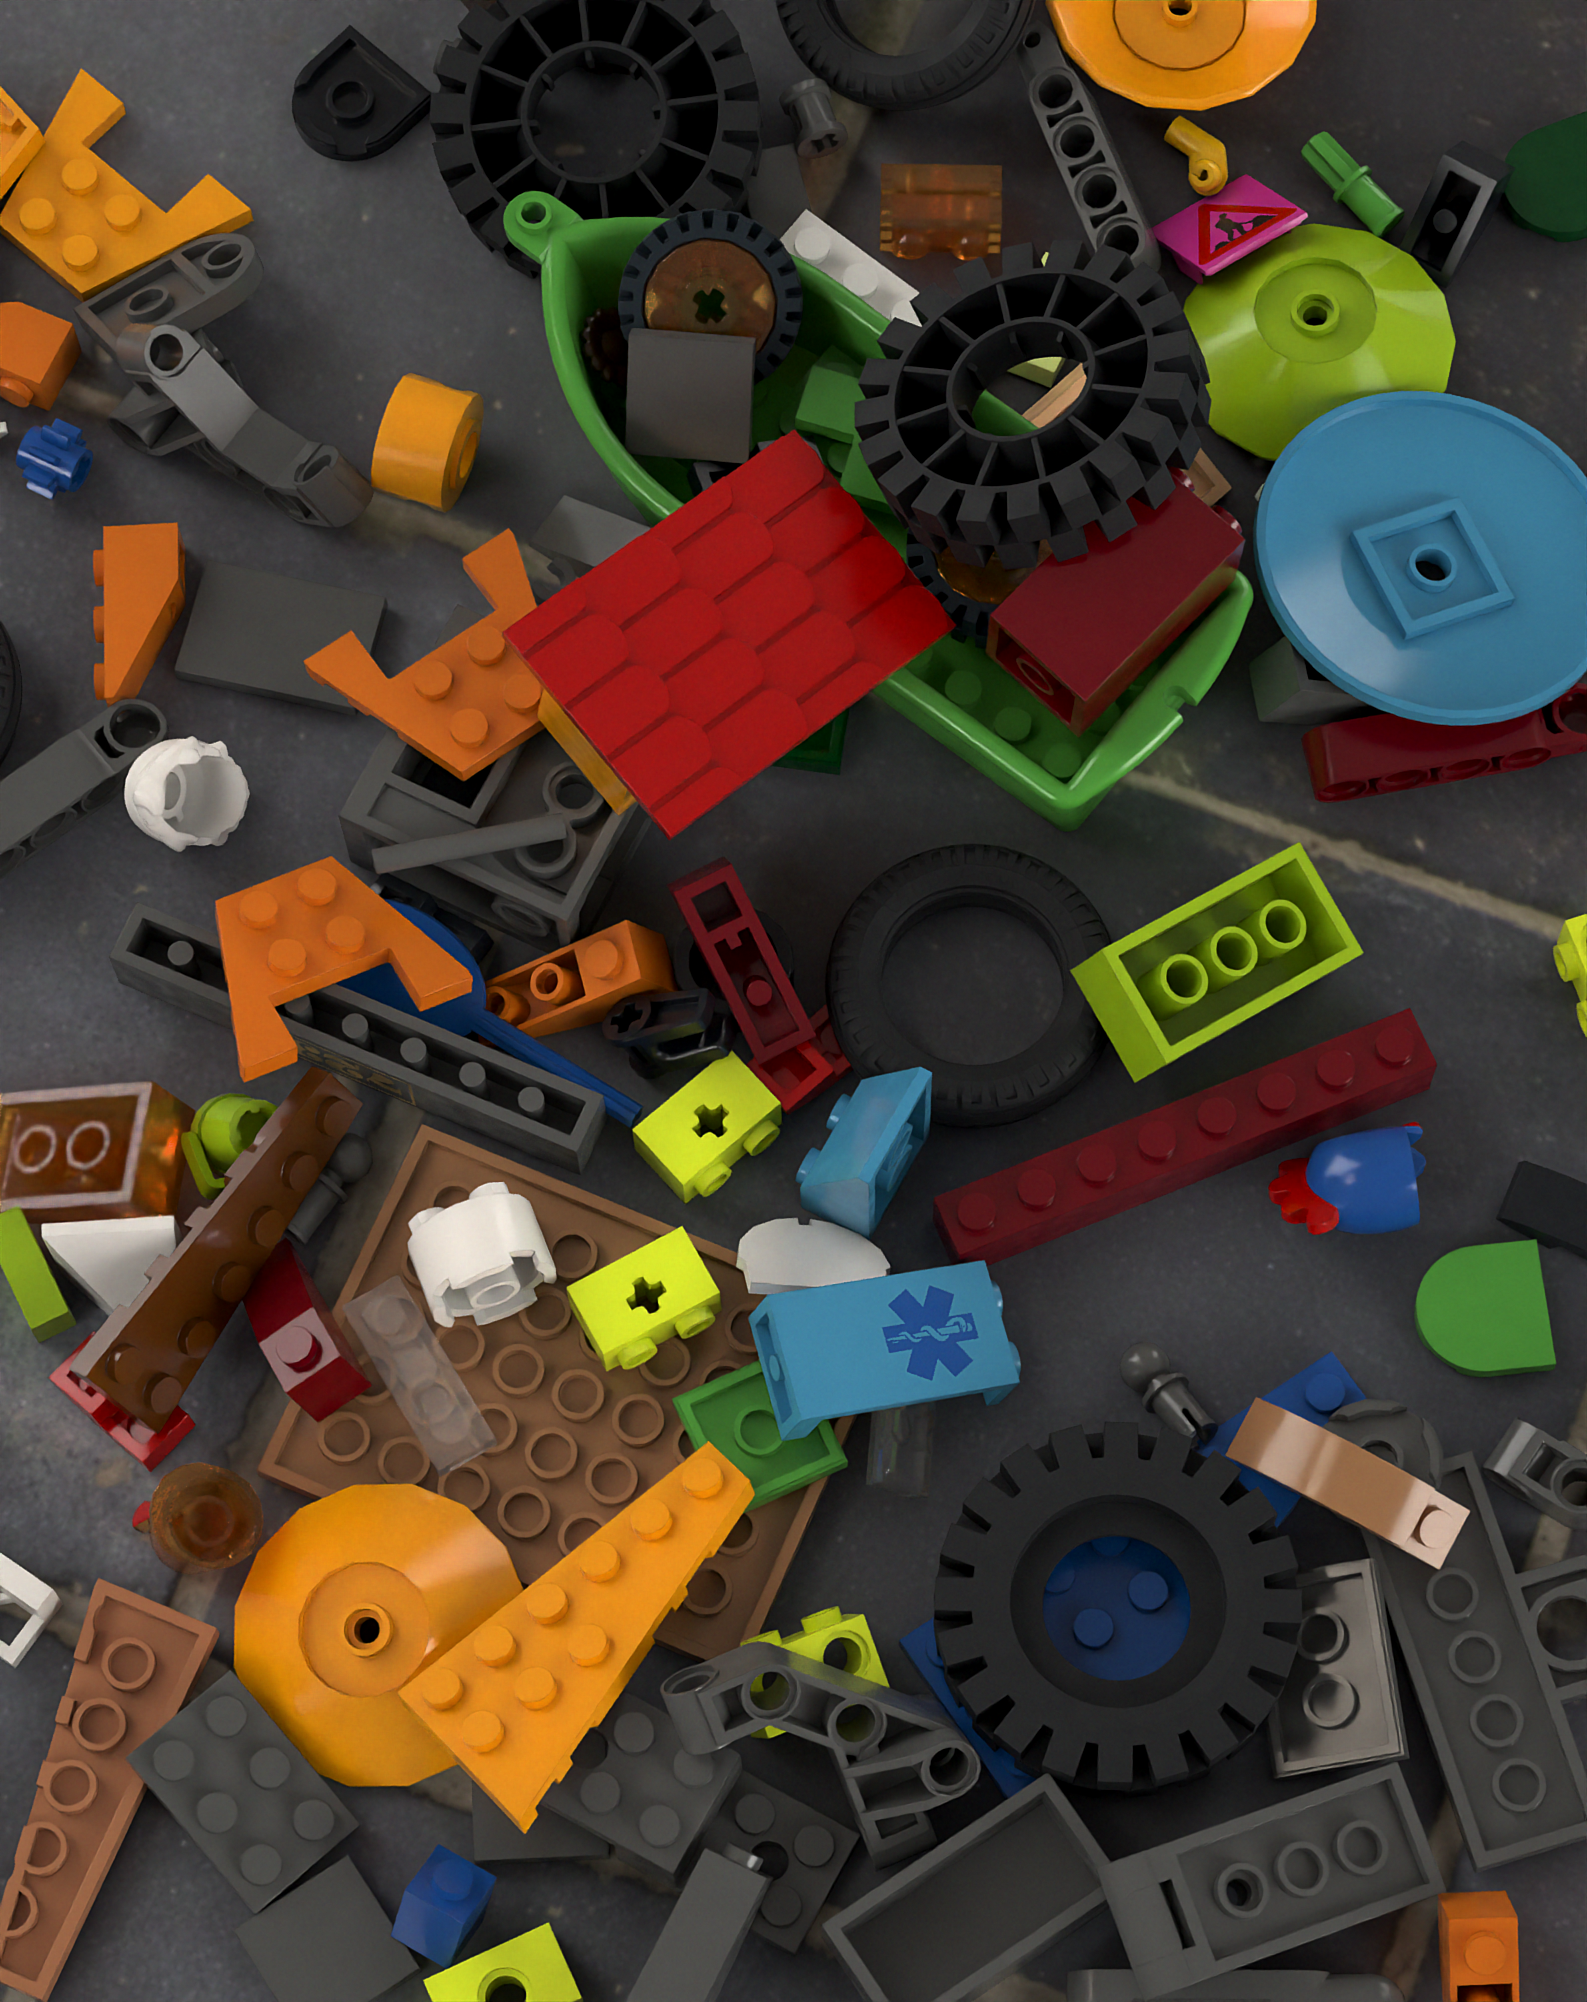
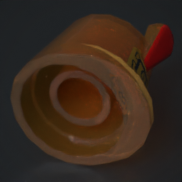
[132,1462,264,1575]

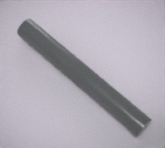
[372,813,567,874]

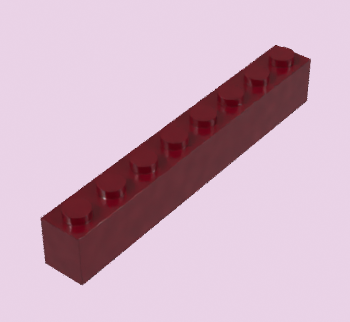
[933,1008,1437,1266]

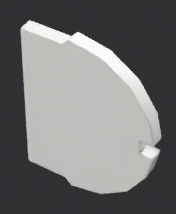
[736,1218,891,1295]

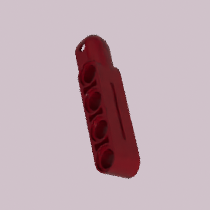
[1301,682,1587,803]

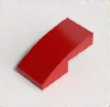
[746,1004,853,1115]
[48,1331,196,1473]

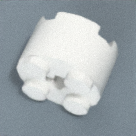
[407,1182,557,1328]

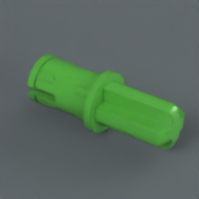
[1301,131,1405,239]

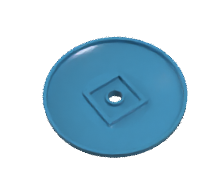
[1253,391,1587,726]

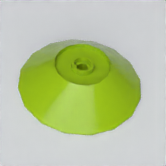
[1183,223,1456,461]

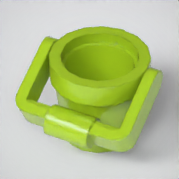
[181,1093,278,1200]

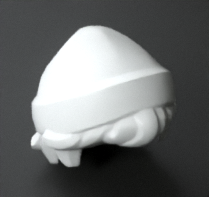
[124,736,250,852]

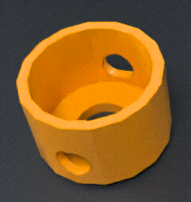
[371,373,484,513]

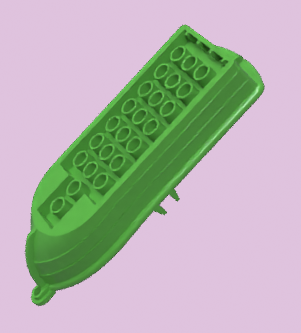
[503,191,1254,832]

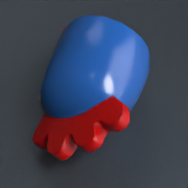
[1268,1122,1426,1235]

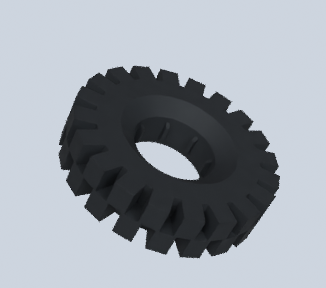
[430,0,764,279]
[855,240,1211,569]

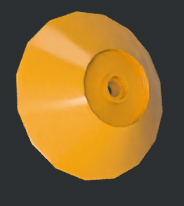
[1045,0,1317,111]
[234,1484,524,1787]

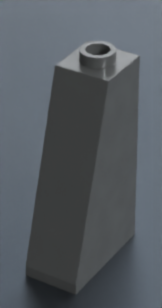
[626,1841,774,2002]

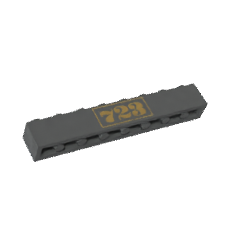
[109,902,607,1176]

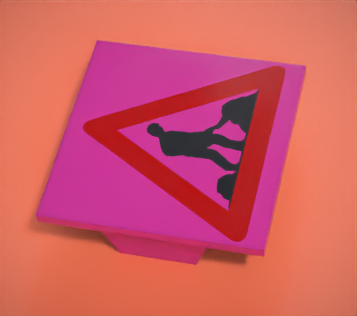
[1152,174,1308,285]

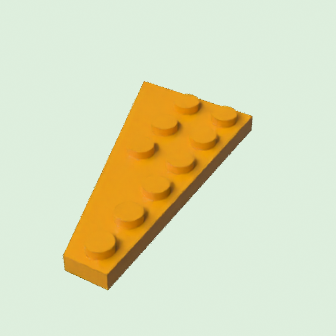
[397,1441,755,1834]

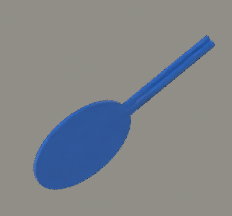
[335,899,644,1128]

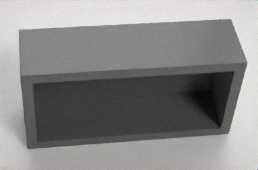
[821,1773,1111,2002]

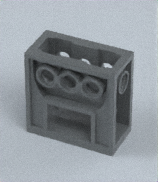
[338,604,652,954]

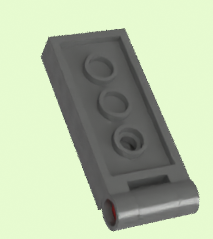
[1096,1762,1447,2002]

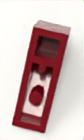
[667,856,817,1065]
[242,1238,372,1423]

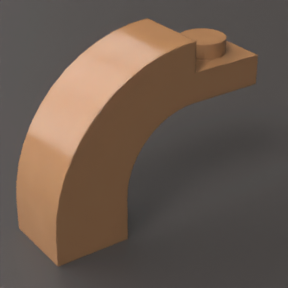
[1225,1397,1470,1570]

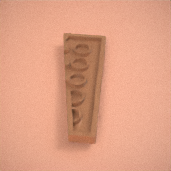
[0,1578,220,2002]

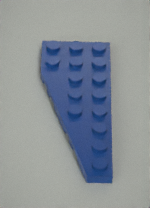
[899,1351,1367,1800]

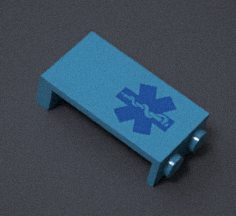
[748,1260,1021,1441]

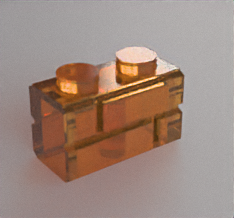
[880,163,1002,261]

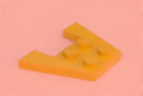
[0,68,254,303]

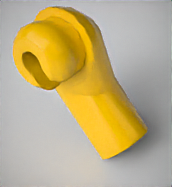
[1164,115,1228,196]

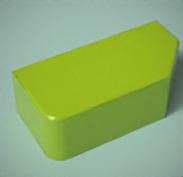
[0,1205,77,1343]

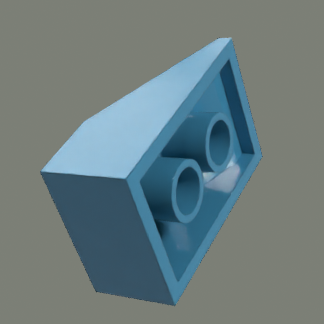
[795,1067,932,1241]

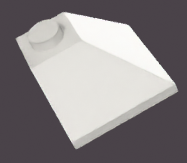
[42,1215,184,1316]

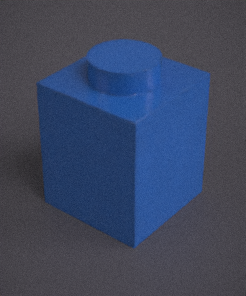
[391,1844,497,1969]

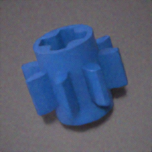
[16,418,93,500]

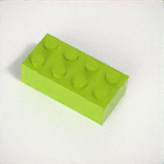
[1070,842,1364,1083]

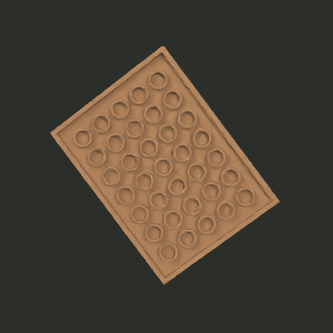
[256,1124,858,1663]

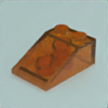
[0,1081,195,1225]

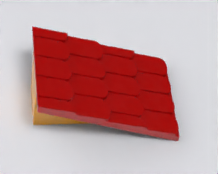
[502,429,956,840]

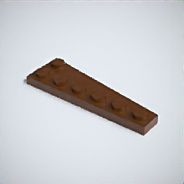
[69,1066,363,1434]

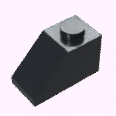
[1399,140,1515,288]

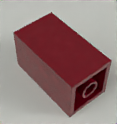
[986,466,1246,738]

